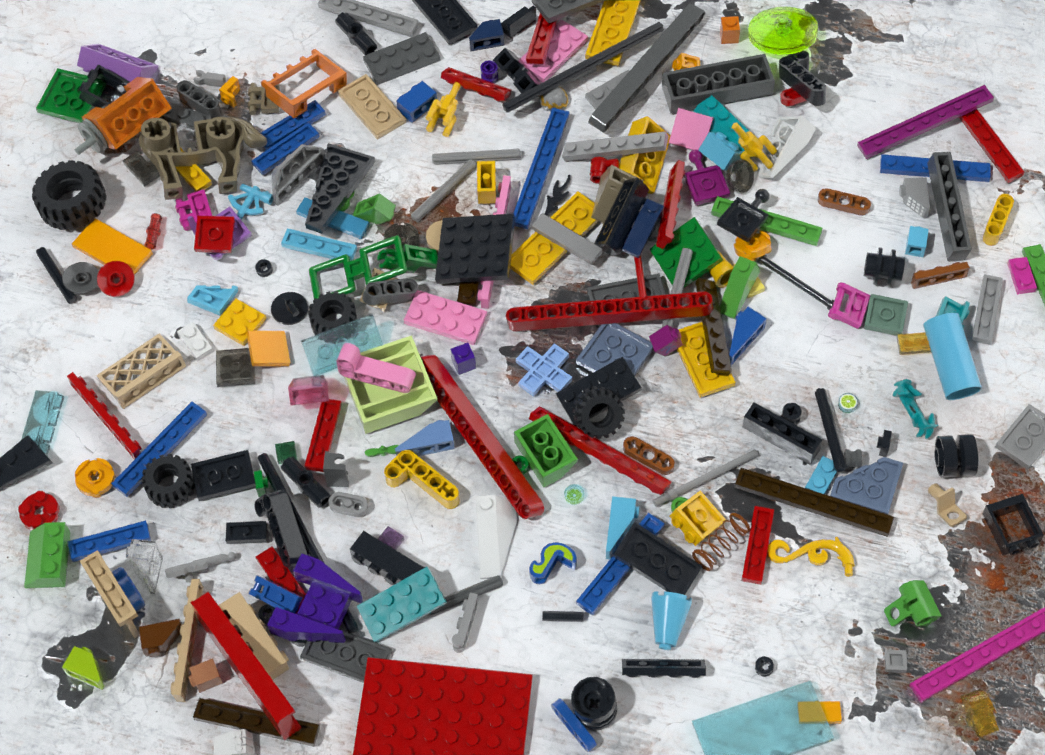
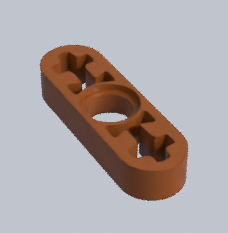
[818,188,871,216]
[623,436,675,475]

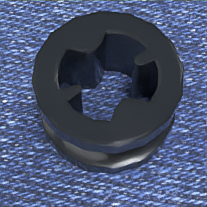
[255,259,273,277]
[755,656,774,677]

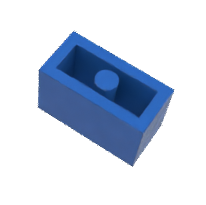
[396,81,437,123]

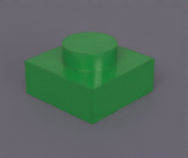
[254,470,269,497]

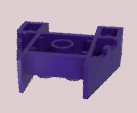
[267,553,363,643]

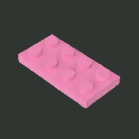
[520,19,588,82]
[404,290,487,345]

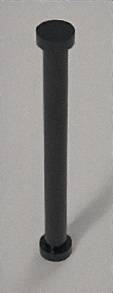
[757,255,834,310]

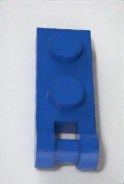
[248,575,303,614]

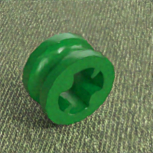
[512,455,529,475]

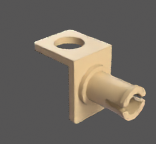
[928,483,967,527]

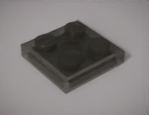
[216,348,256,387]

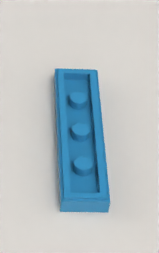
[296,197,370,239]

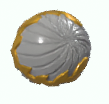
[539,86,568,111]

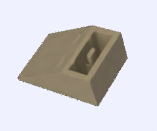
[591,165,643,224]

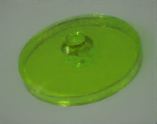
[748,7,818,55]

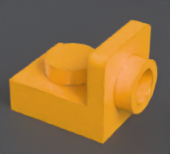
[672,52,700,71]
[219,76,240,108]

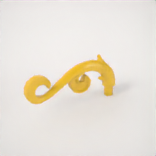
[767,537,855,577]

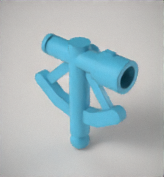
[228,184,274,219]

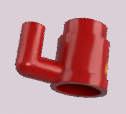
[589,157,619,184]

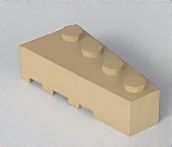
[219,592,289,680]

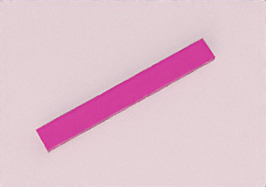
[909,607,1045,703]

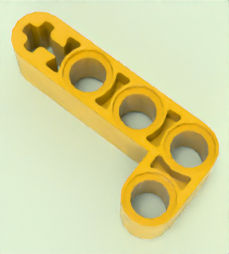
[384,450,460,509]

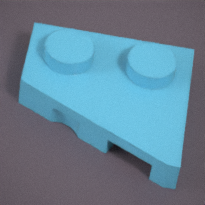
[187,285,238,316]

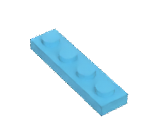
[281,228,357,261]

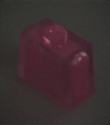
[288,375,329,406]

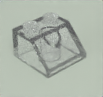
[126,539,163,595]

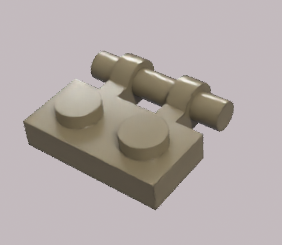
[248,81,280,115]

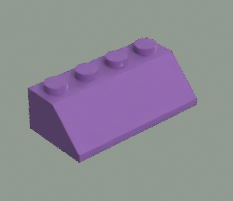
[77,44,159,82]

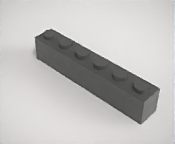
[927,152,972,261]

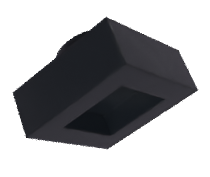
[876,430,892,457]

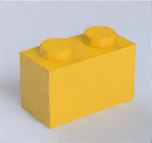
[477,161,496,204]

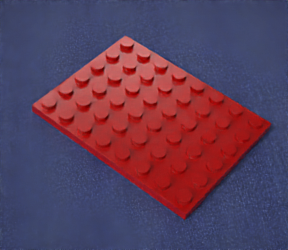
[353,657,533,755]

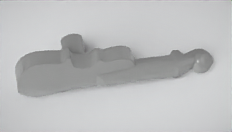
[165,552,236,582]

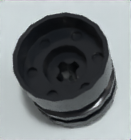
[571,677,617,731]

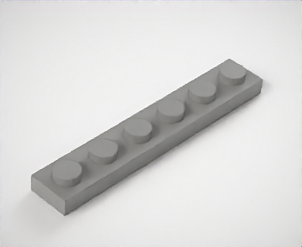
[318,0,419,37]
[562,132,668,161]

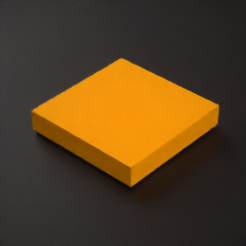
[247,331,291,366]

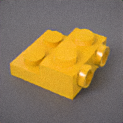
[669,490,726,546]

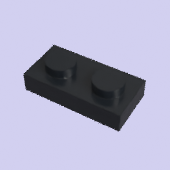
[225,521,267,544]

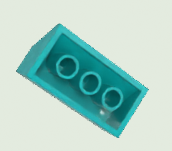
[693,95,758,172]

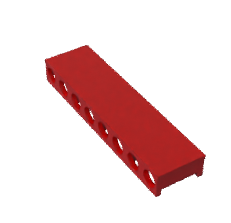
[190,592,301,741]

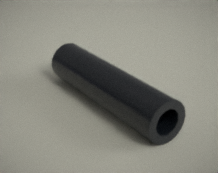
[542,611,583,622]

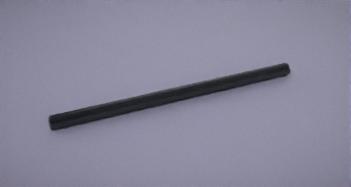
[502,22,664,113]
[258,453,358,634]

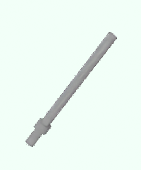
[653,449,758,507]

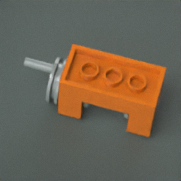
[74,77,172,155]

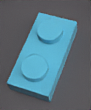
[805,456,837,494]

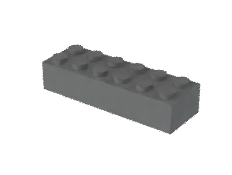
[662,54,775,114]

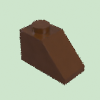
[139,618,182,657]

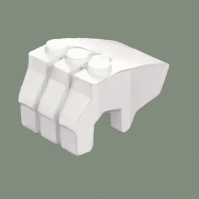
[214,729,254,755]

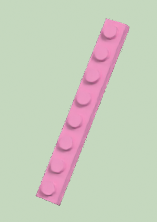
[478,175,511,309]

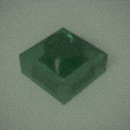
[275,441,297,465]

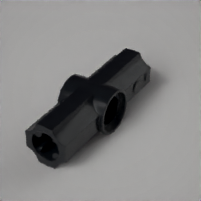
[335,12,377,55]
[280,456,331,508]

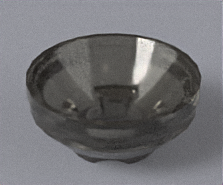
[725,159,754,193]

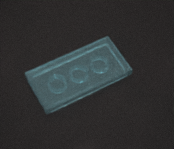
[301,314,383,377]

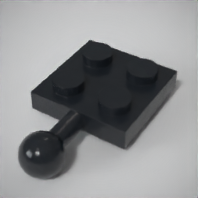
[717,189,770,242]

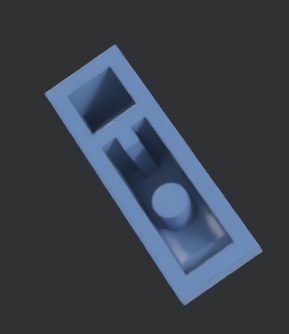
[395,420,454,456]

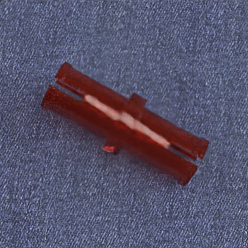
[144,213,162,250]

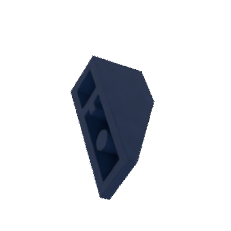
[622,199,664,258]

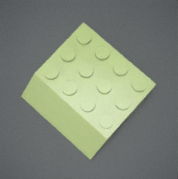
[344,335,437,434]

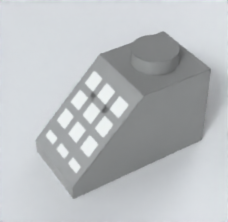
[899,178,930,218]

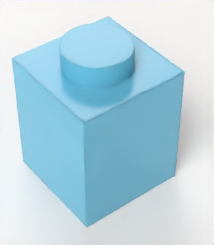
[905,226,929,257]

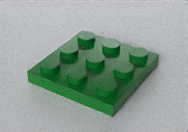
[36,68,107,123]
[649,217,723,289]

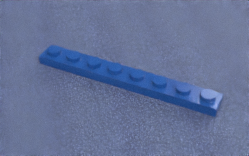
[514,108,569,229]

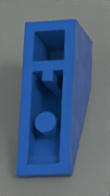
[729,306,767,366]

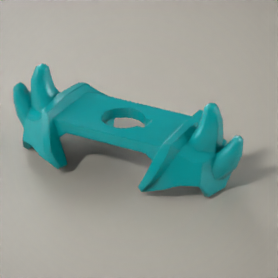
[892,379,938,439]

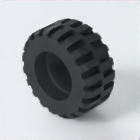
[32,160,107,230]

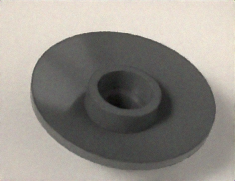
[62,262,99,294]

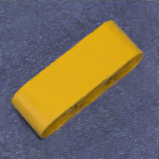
[982,194,1014,246]

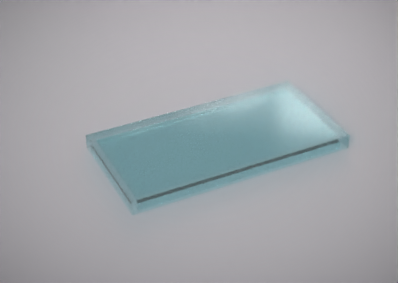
[692,681,834,755]

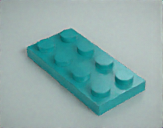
[357,566,447,643]

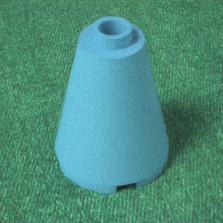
[651,591,692,650]

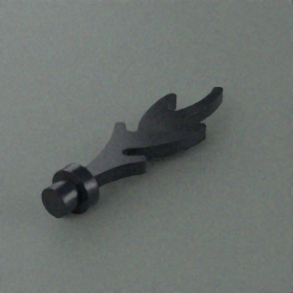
[545,175,571,217]

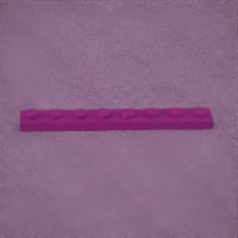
[857,85,994,159]

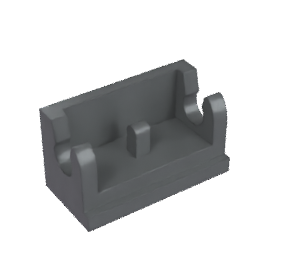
[323,451,349,487]

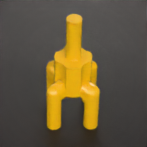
[425,82,461,137]
[732,122,777,172]

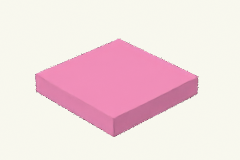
[669,108,714,150]

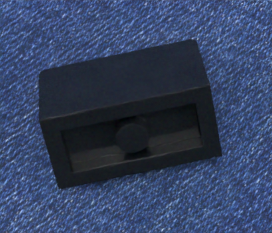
[501,6,536,38]

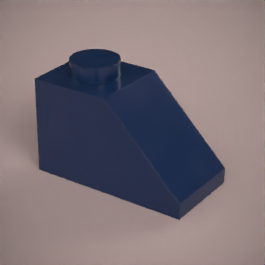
[469,19,504,52]

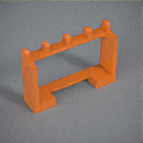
[261,49,347,118]

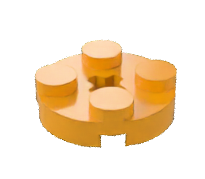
[734,231,772,261]
[75,458,116,498]

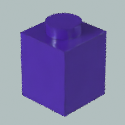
[450,342,476,375]

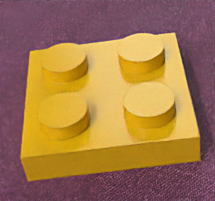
[213,298,266,346]

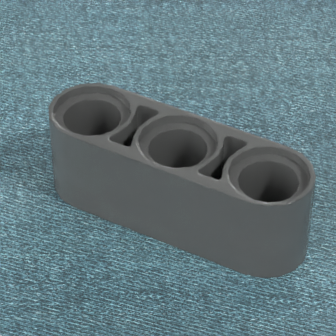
[176,80,221,119]
[362,278,418,305]

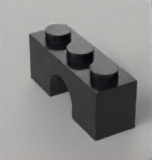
[493,48,540,94]

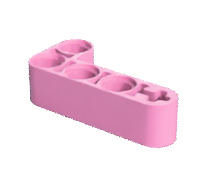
[336,343,416,393]

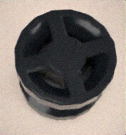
[781,403,802,425]

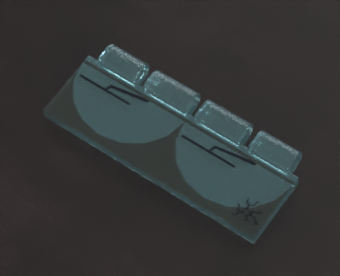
[21,390,64,457]

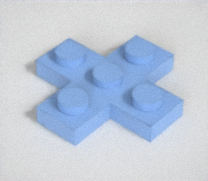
[516,343,572,397]

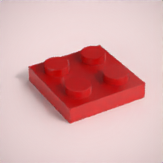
[194,215,235,253]

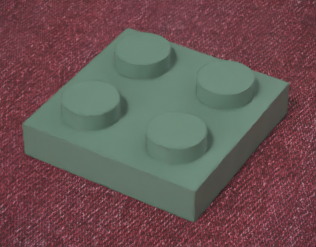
[864,294,908,337]

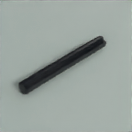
[815,388,847,472]

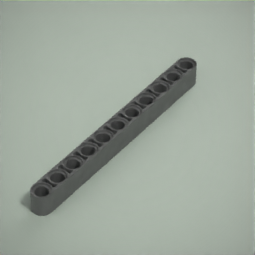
[588,3,705,133]

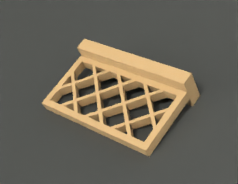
[96,333,186,409]
[80,550,140,638]

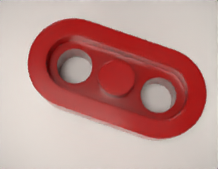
[780,88,807,106]

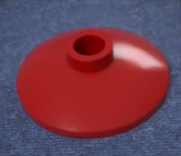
[97,261,135,297]

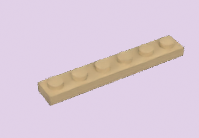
[171,579,204,702]

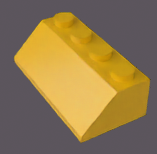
[619,116,670,194]

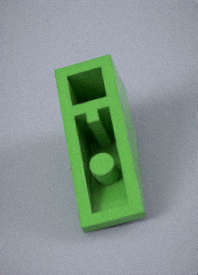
[720,256,760,319]

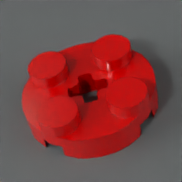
[18,491,60,530]

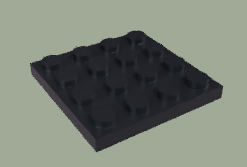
[435,213,515,284]

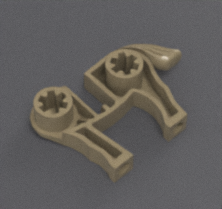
[139,117,267,200]

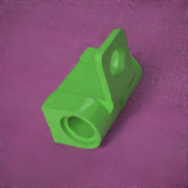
[884,580,941,626]

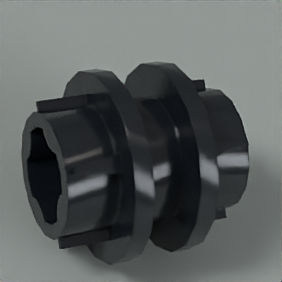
[863,247,905,287]

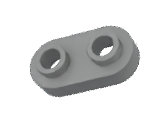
[329,492,368,517]

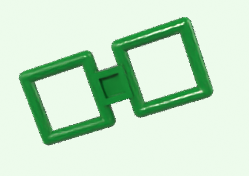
[309,235,407,299]

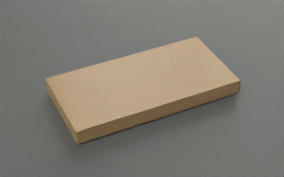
[337,74,406,140]

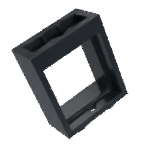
[79,64,129,108]
[982,494,1044,555]

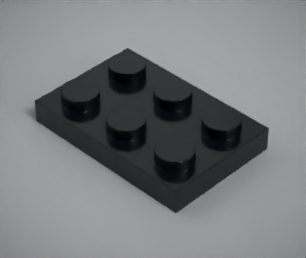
[191,450,256,501]

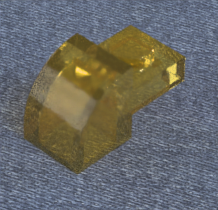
[960,689,999,737]

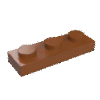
[911,262,970,289]

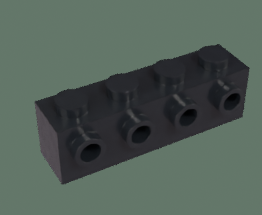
[742,402,822,465]

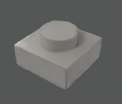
[884,650,907,673]

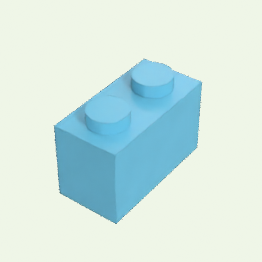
[698,132,742,171]

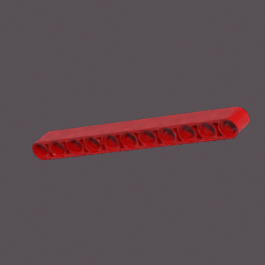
[505,292,713,331]
[421,355,544,519]

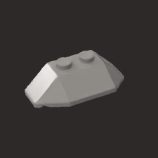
[271,145,325,206]

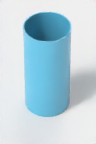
[923,313,982,400]

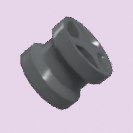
[844,449,862,469]

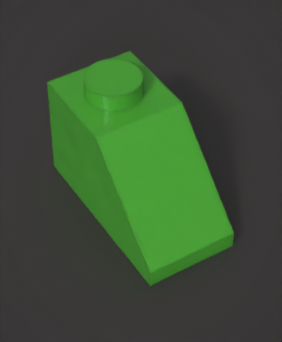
[353,193,396,224]

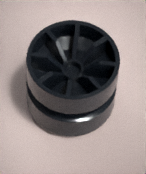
[934,434,978,478]

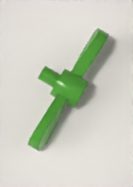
[364,445,399,457]

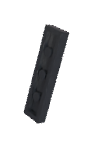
[622,659,706,678]

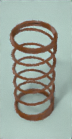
[692,513,750,571]

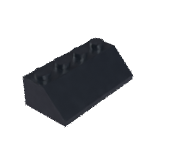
[594,177,649,256]

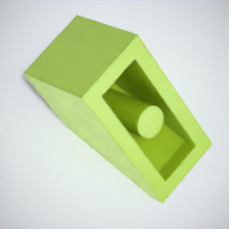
[62,646,104,690]

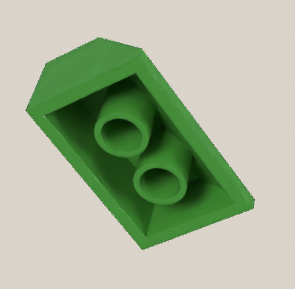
[514,414,578,487]
[24,522,70,588]

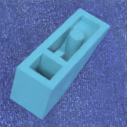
[606,496,639,560]

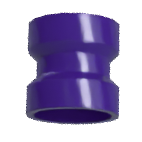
[480,60,498,83]

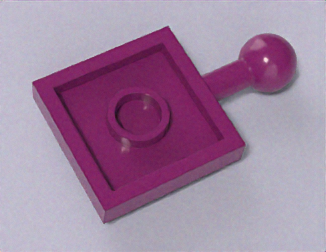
[684,149,730,206]

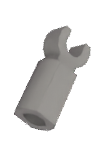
[193,70,226,87]

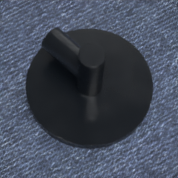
[271,292,308,325]

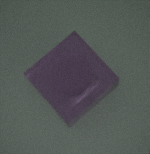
[378,526,404,550]

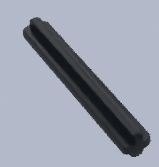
[36,247,77,304]

